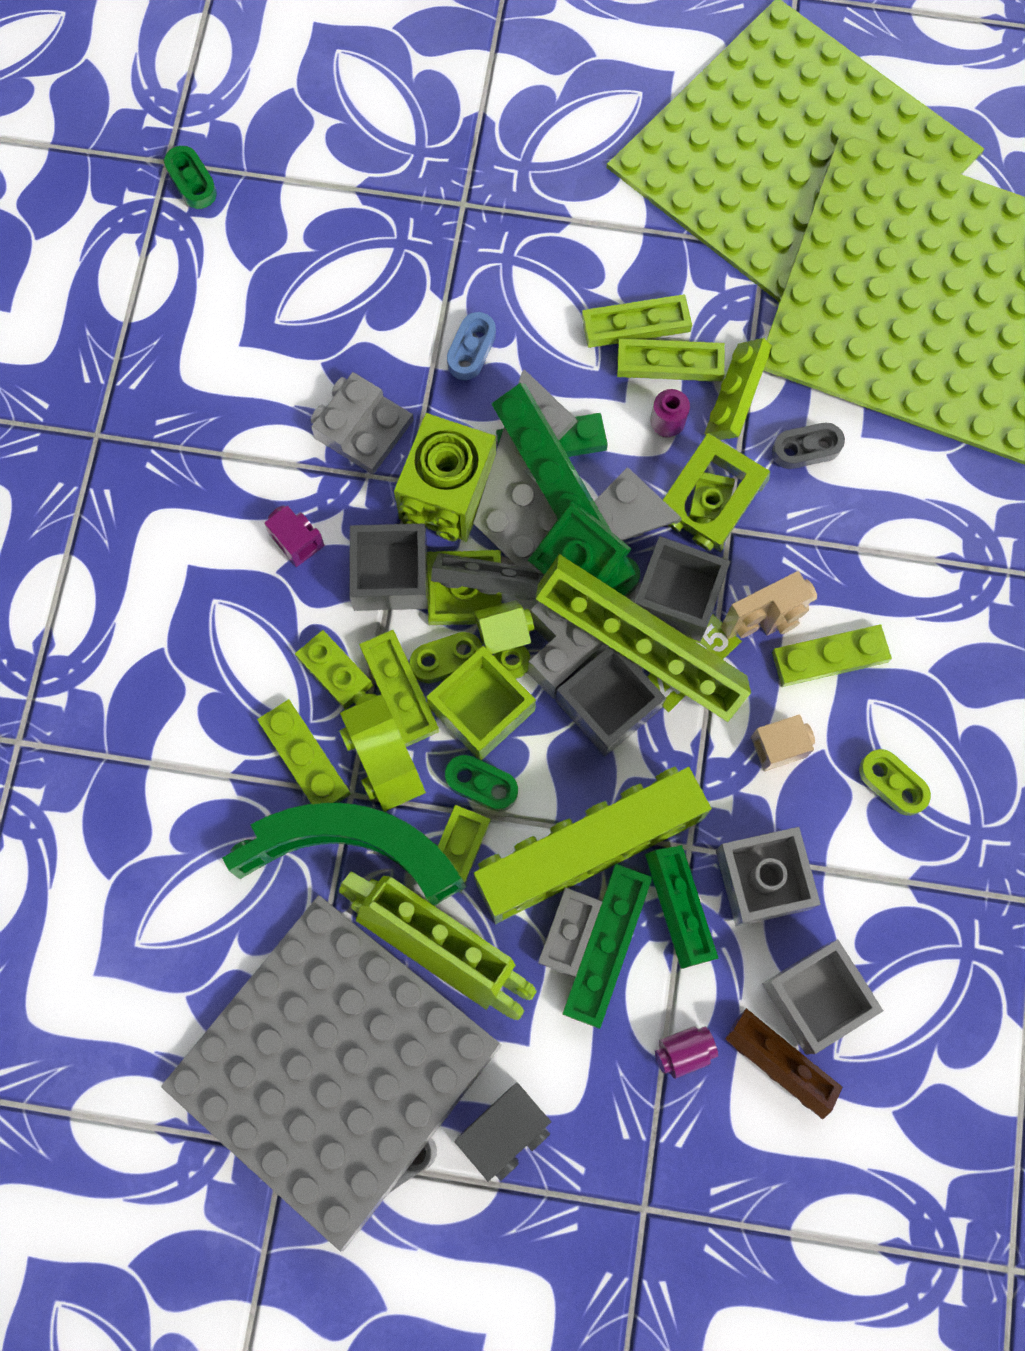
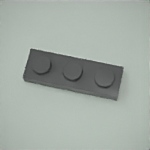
[431,553,544,600]

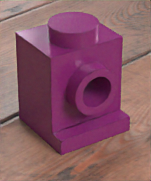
[264,505,325,567]

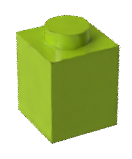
[474,600,534,654]

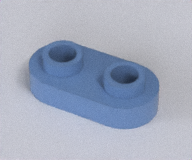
[447,312,496,380]

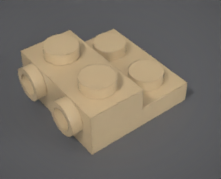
[721,570,817,639]

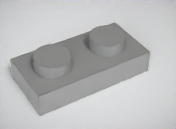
[538,888,602,978]

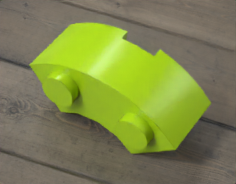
[339,694,426,812]

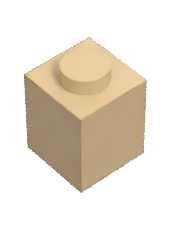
[751,714,815,772]

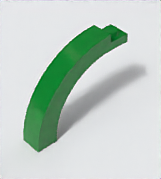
[222,803,467,906]

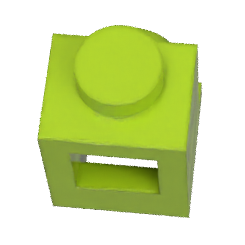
[688,472,735,524]

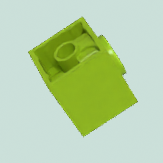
[394,413,496,542]

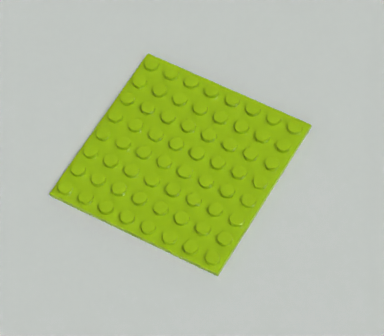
[606,0,984,303]
[763,132,1025,465]

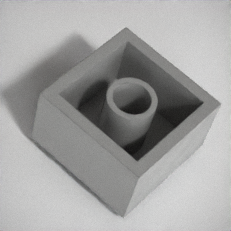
[716,827,821,927]

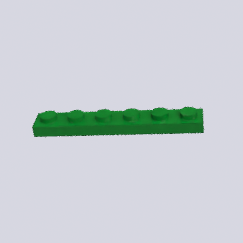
[491,383,637,589]

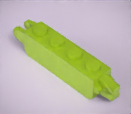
[339,871,537,1020]

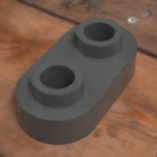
[772,422,845,469]

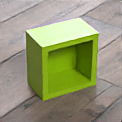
[426,646,536,760]

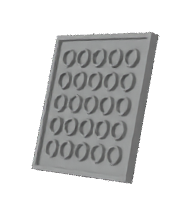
[161,895,502,1252]

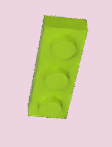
[582,294,692,348]
[617,338,725,382]
[704,338,772,440]
[772,624,892,687]
[359,629,440,747]
[257,699,351,804]

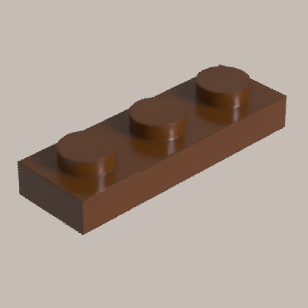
[725,1008,843,1120]

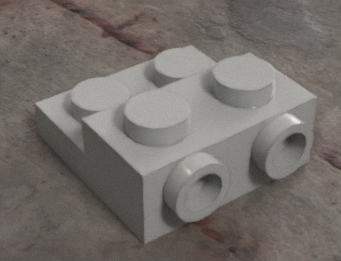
[311,372,414,475]

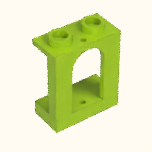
[663,433,770,552]

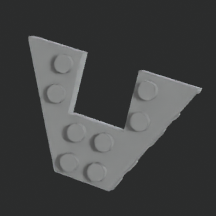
[473,369,681,569]

